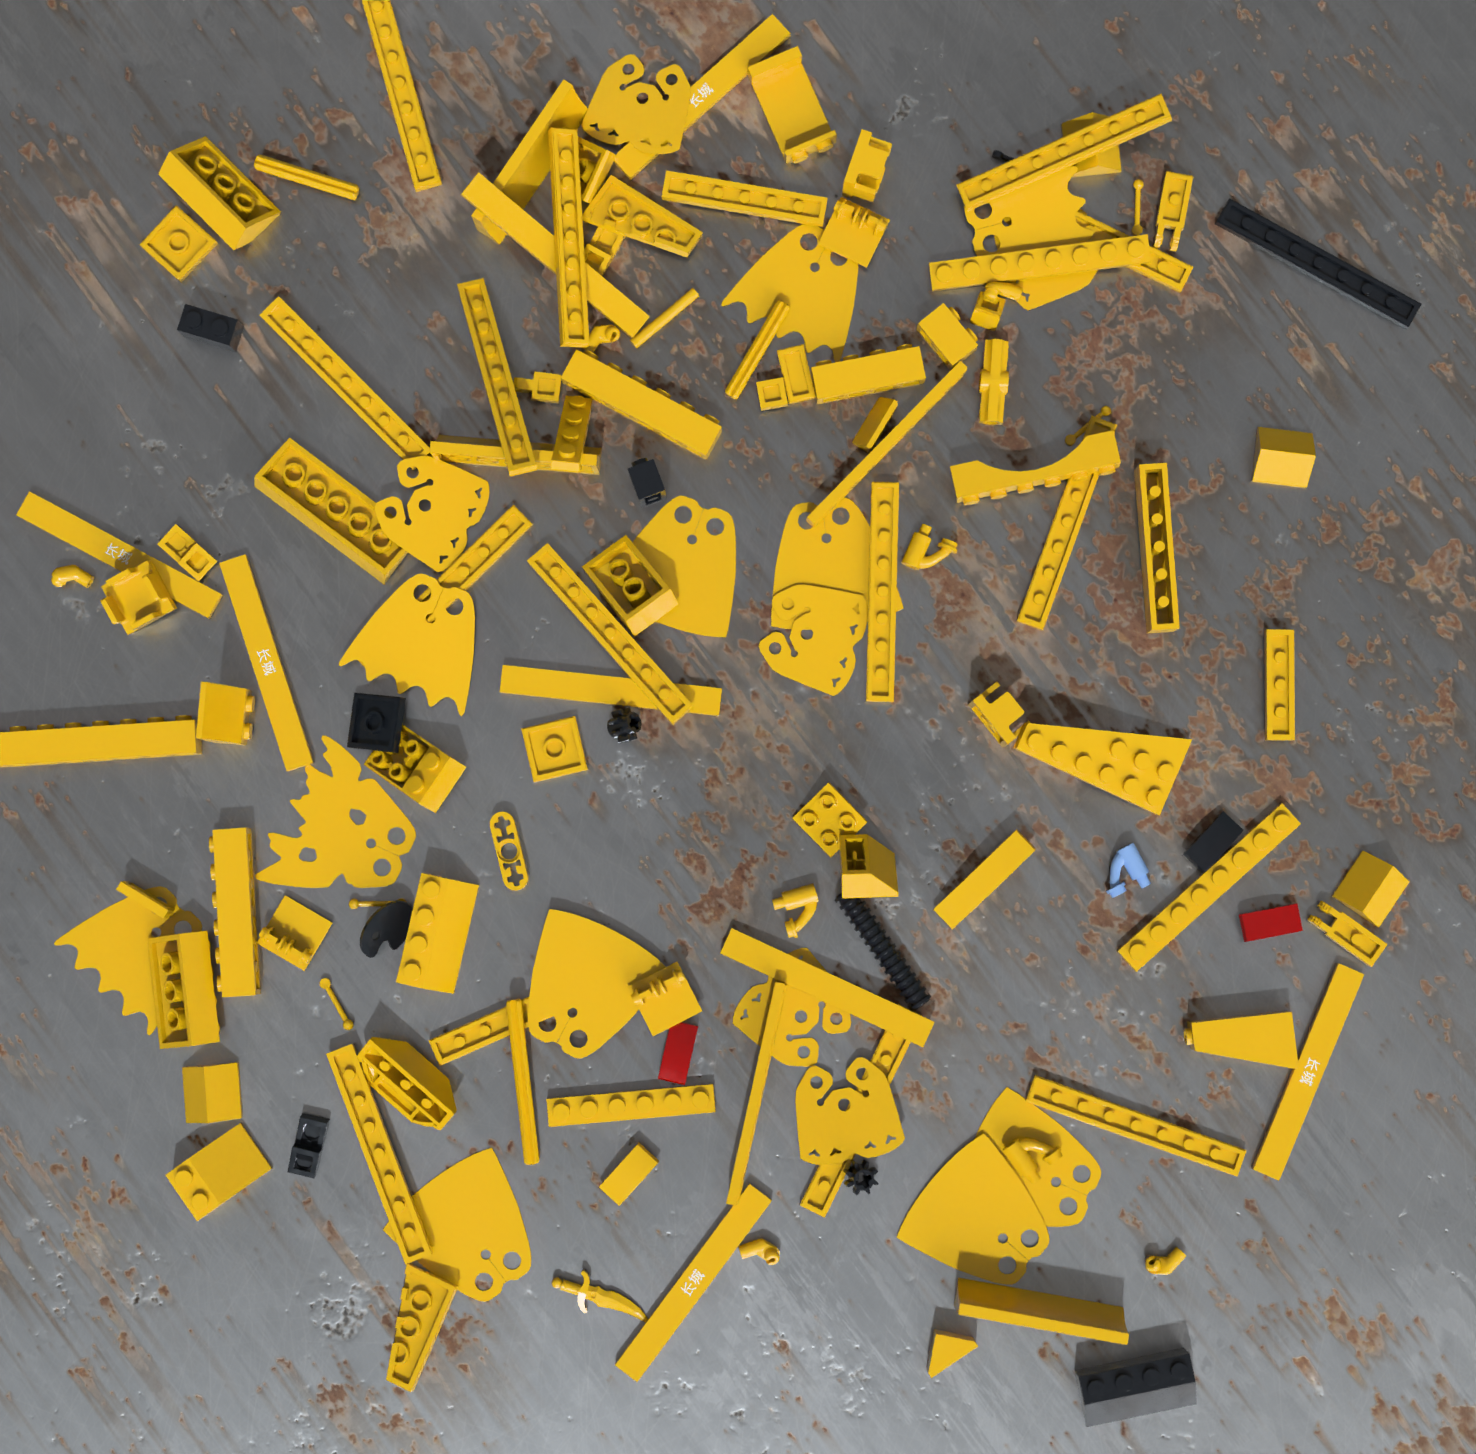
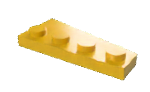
[582,175,703,257]
[386,1263,459,1392]

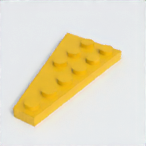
[1013,723,1192,815]

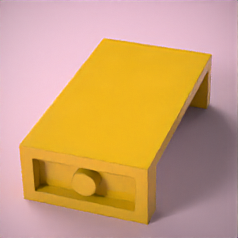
[747,46,837,164]

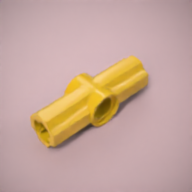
[979,339,1009,425]

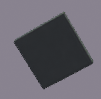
[347,693,406,753]

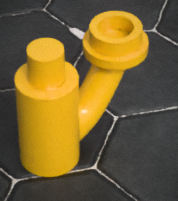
[901,524,958,570]
[772,883,819,938]
[1002,1139,1063,1184]

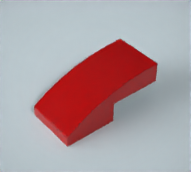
[1239,903,1303,942]
[658,1022,698,1085]

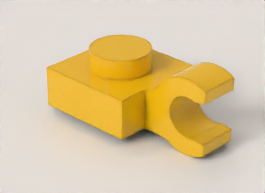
[513,371,562,404]

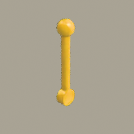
[1131,179,1144,236]
[1065,406,1111,446]
[349,898,407,909]
[319,978,354,1030]

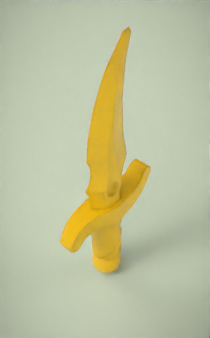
[552,1270,648,1323]

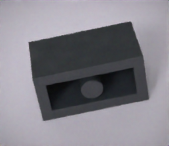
[177,304,244,352]
[627,458,667,508]

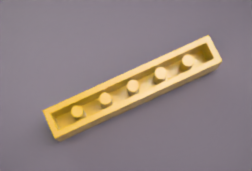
[561,349,722,460]
[1134,463,1180,633]
[209,828,261,997]

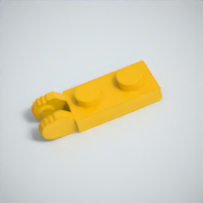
[1153,171,1193,251]
[1307,901,1388,967]

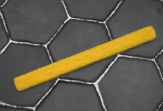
[506,999,539,1165]

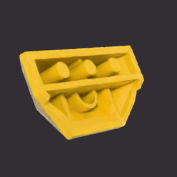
[357,1037,457,1130]

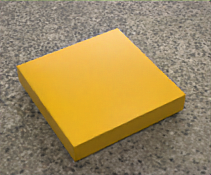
[139,205,218,283]
[521,716,588,783]

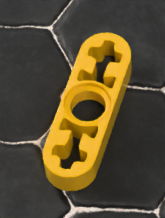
[490,812,529,891]

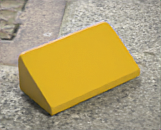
[852,397,898,453]

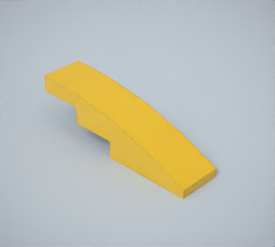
[933,829,1036,929]

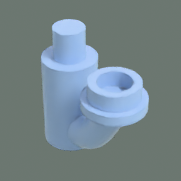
[1106,842,1151,898]

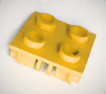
[818,197,890,268]
[792,782,868,858]
[257,895,333,971]
[628,961,702,1036]

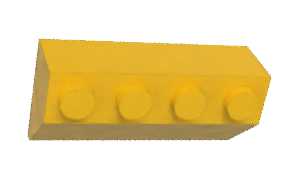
[158,136,281,250]
[396,873,479,994]
[147,931,220,1049]

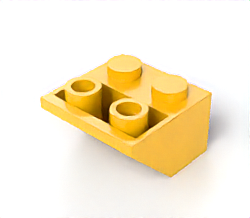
[839,834,898,898]

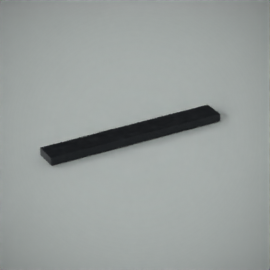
[1215,198,1421,329]

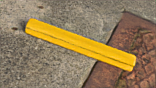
[254,154,359,200]
[725,300,790,399]

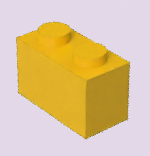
[916,303,978,371]

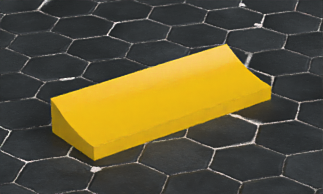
[471,79,588,245]
[430,435,602,475]
[254,437,408,585]
[954,1277,1129,1345]

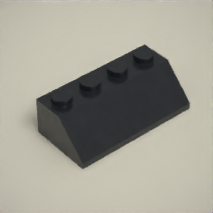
[1074,1347,1197,1427]

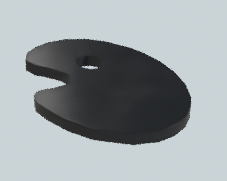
[360,901,413,958]

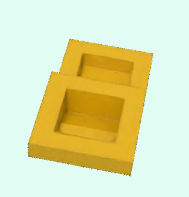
[584,227,626,276]
[157,524,217,581]
[599,1142,659,1206]

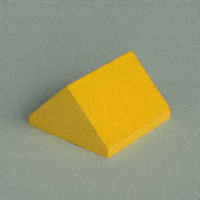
[1061,112,1121,177]
[578,136,616,204]
[1251,427,1316,488]
[1332,850,1409,928]
[182,1062,243,1123]

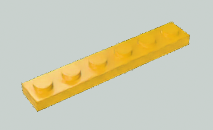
[662,170,828,227]
[546,1083,716,1127]

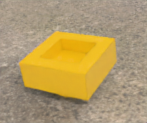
[756,377,788,411]

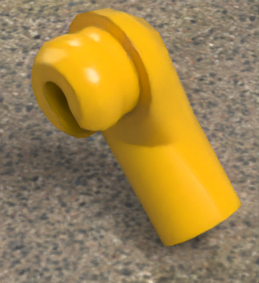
[983,281,1023,301]
[581,324,620,353]
[51,564,94,588]
[738,1238,780,1265]
[1145,1247,1186,1275]

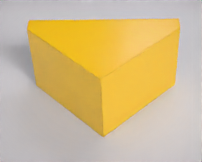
[926,1329,978,1378]

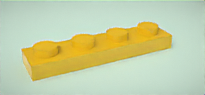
[551,395,593,472]
[1264,629,1295,741]

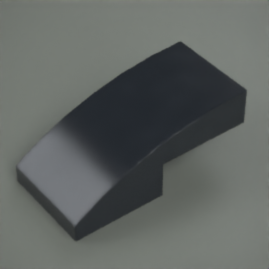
[1183,811,1243,873]
[287,1113,330,1178]

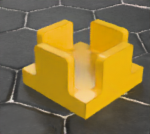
[842,129,892,202]
[100,560,177,635]
[968,681,1031,748]

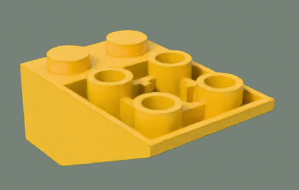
[363,724,466,813]

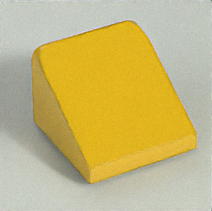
[970,291,1006,331]

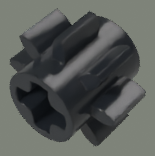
[607,708,642,743]
[843,1159,878,1195]

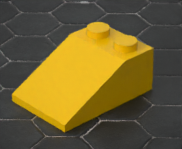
[582,535,679,637]
[196,682,255,746]
[165,1123,272,1221]

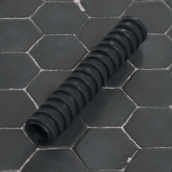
[834,893,931,1010]

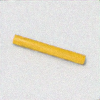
[630,288,699,349]

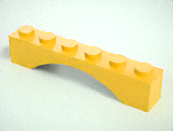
[950,430,1121,505]

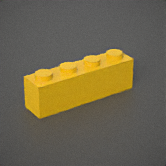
[811,344,926,405]

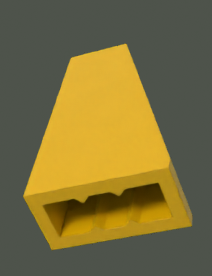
[1184,1011,1299,1069]

